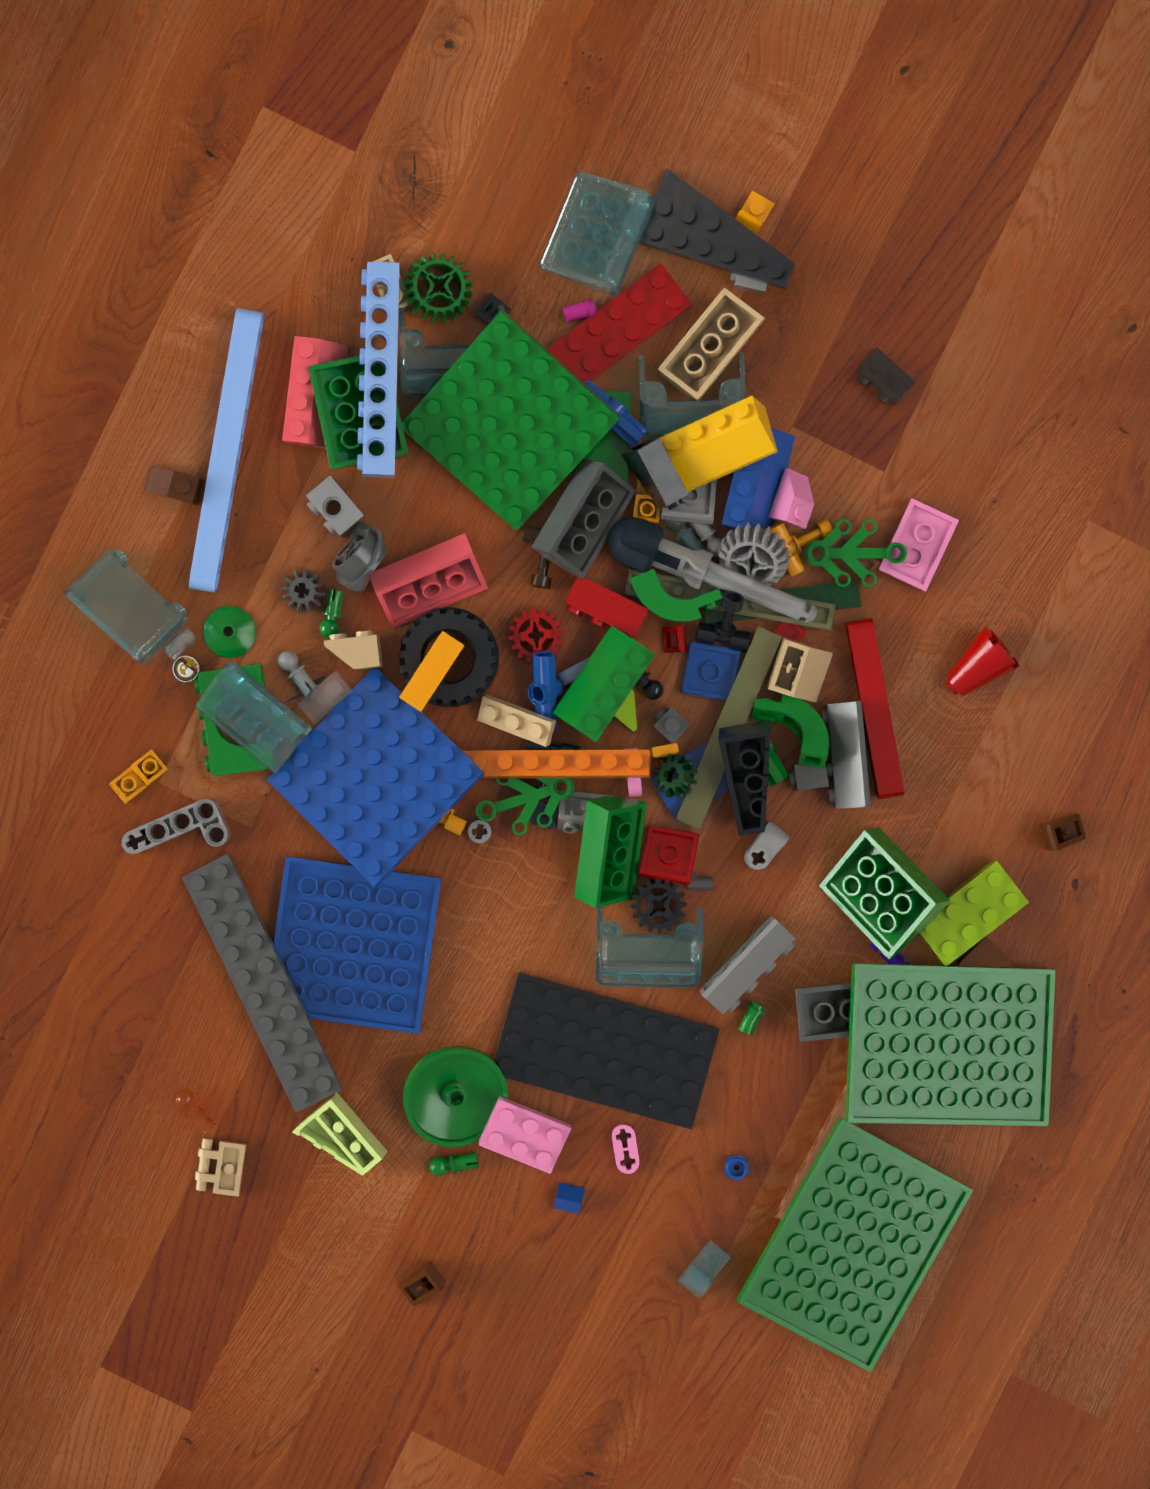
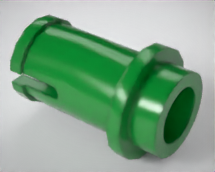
[738,1000,766,1036]

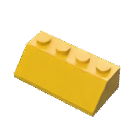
[660,396,778,492]

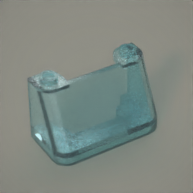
[64,548,189,665]

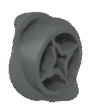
[332,523,387,592]

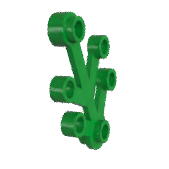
[804,519,907,587]
[476,778,575,835]

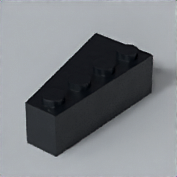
[718,719,771,836]

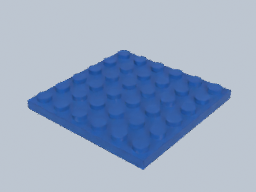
[266,667,486,888]
[274,856,442,1034]

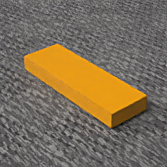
[399,631,465,712]

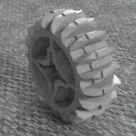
[718,522,790,586]

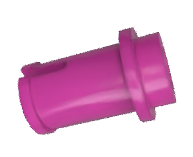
[563,298,597,323]

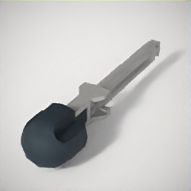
[608,517,818,622]

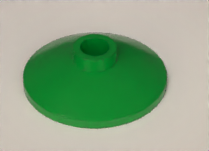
[204,606,256,658]

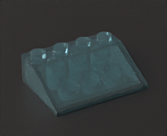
[539,171,656,297]

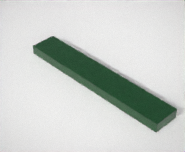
[704,581,861,624]

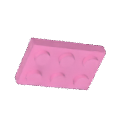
[878,498,959,592]
[478,1096,572,1174]

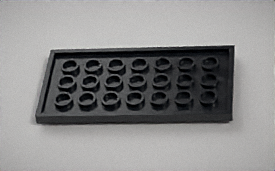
[494,972,720,1129]

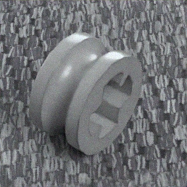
[468,820,492,843]

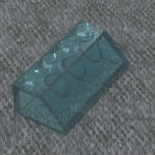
[195,661,313,774]

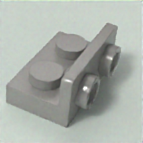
[557,790,613,833]

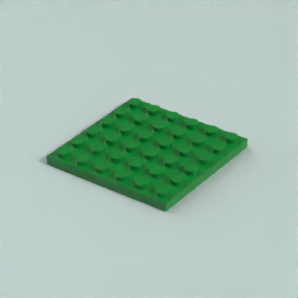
[402,309,621,531]

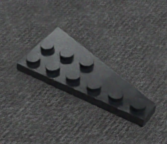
[640,168,795,290]

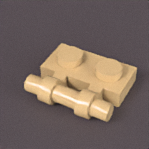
[194,1138,247,1197]

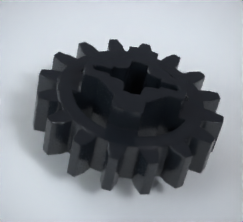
[630,879,687,934]

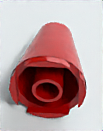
[946,626,1020,696]

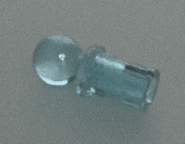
[665,520,705,550]

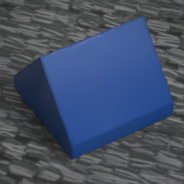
[553,1182,585,1214]

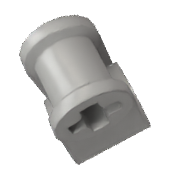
[744,820,790,870]

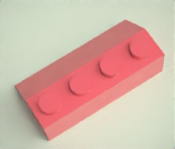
[282,336,349,448]
[369,533,488,629]

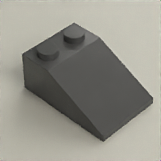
[795,980,851,1042]

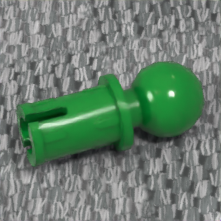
[319,589,345,639]
[429,1152,479,1177]

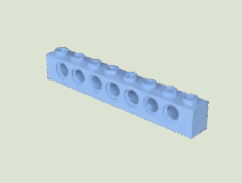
[357,262,399,478]

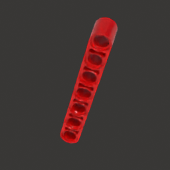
[846,618,904,800]

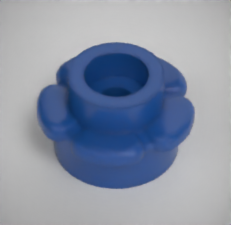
[724,1155,750,1181]

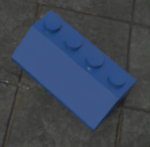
[720,428,795,530]

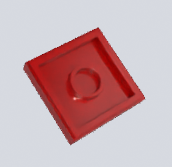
[639,825,700,885]

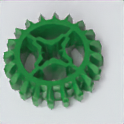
[402,253,473,324]

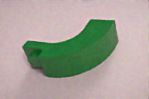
[630,569,723,622]
[751,694,829,769]

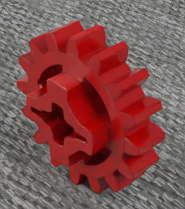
[508,607,564,663]

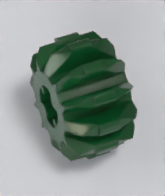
[653,754,698,798]

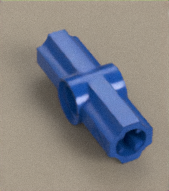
[584,379,648,448]
[528,651,563,732]

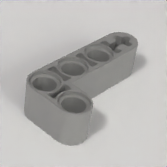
[121,798,231,854]

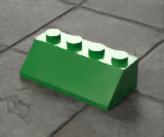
[553,626,656,742]
[574,796,647,909]

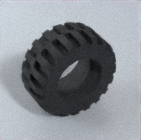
[398,607,499,707]

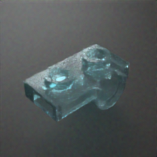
[678,1239,731,1298]

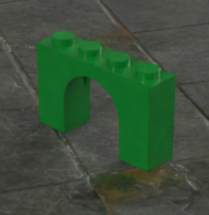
[194,664,277,776]

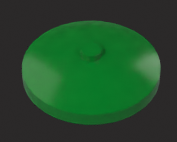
[403,1045,508,1147]

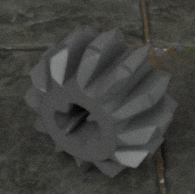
[281,569,325,613]

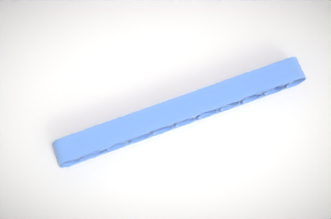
[189,308,264,593]

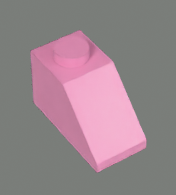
[768,468,814,529]

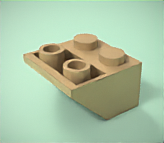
[324,630,383,670]
[767,637,833,703]

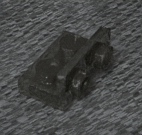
[855,347,915,406]

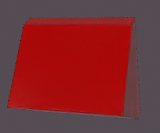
[662,625,687,653]

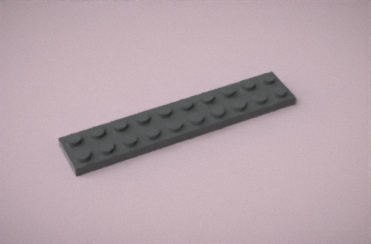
[182,854,344,1113]

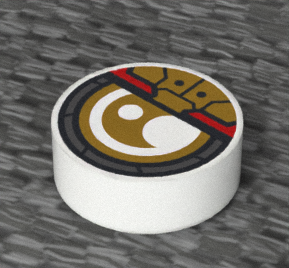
[173,656,200,682]

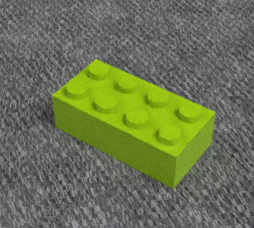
[919,860,1029,966]

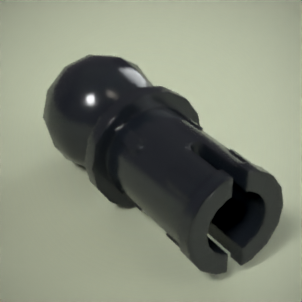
[635,671,664,700]

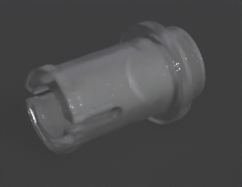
[163,627,197,660]

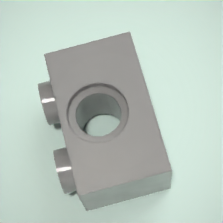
[306,476,366,537]

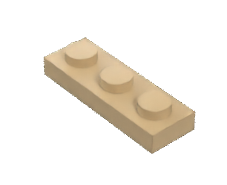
[477,695,556,747]

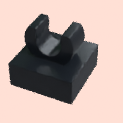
[475,293,511,325]

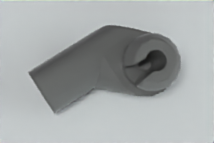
[683,871,713,890]

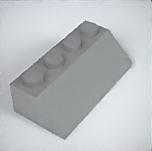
[699,916,796,1014]

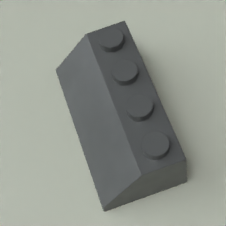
[531,458,636,579]
[821,701,871,809]

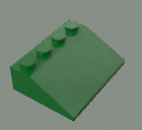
[308,356,408,470]
[819,827,950,960]

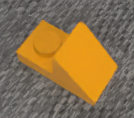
[735,191,775,235]

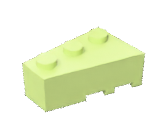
[292,1093,388,1176]

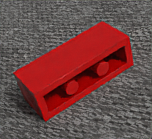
[565,577,649,638]

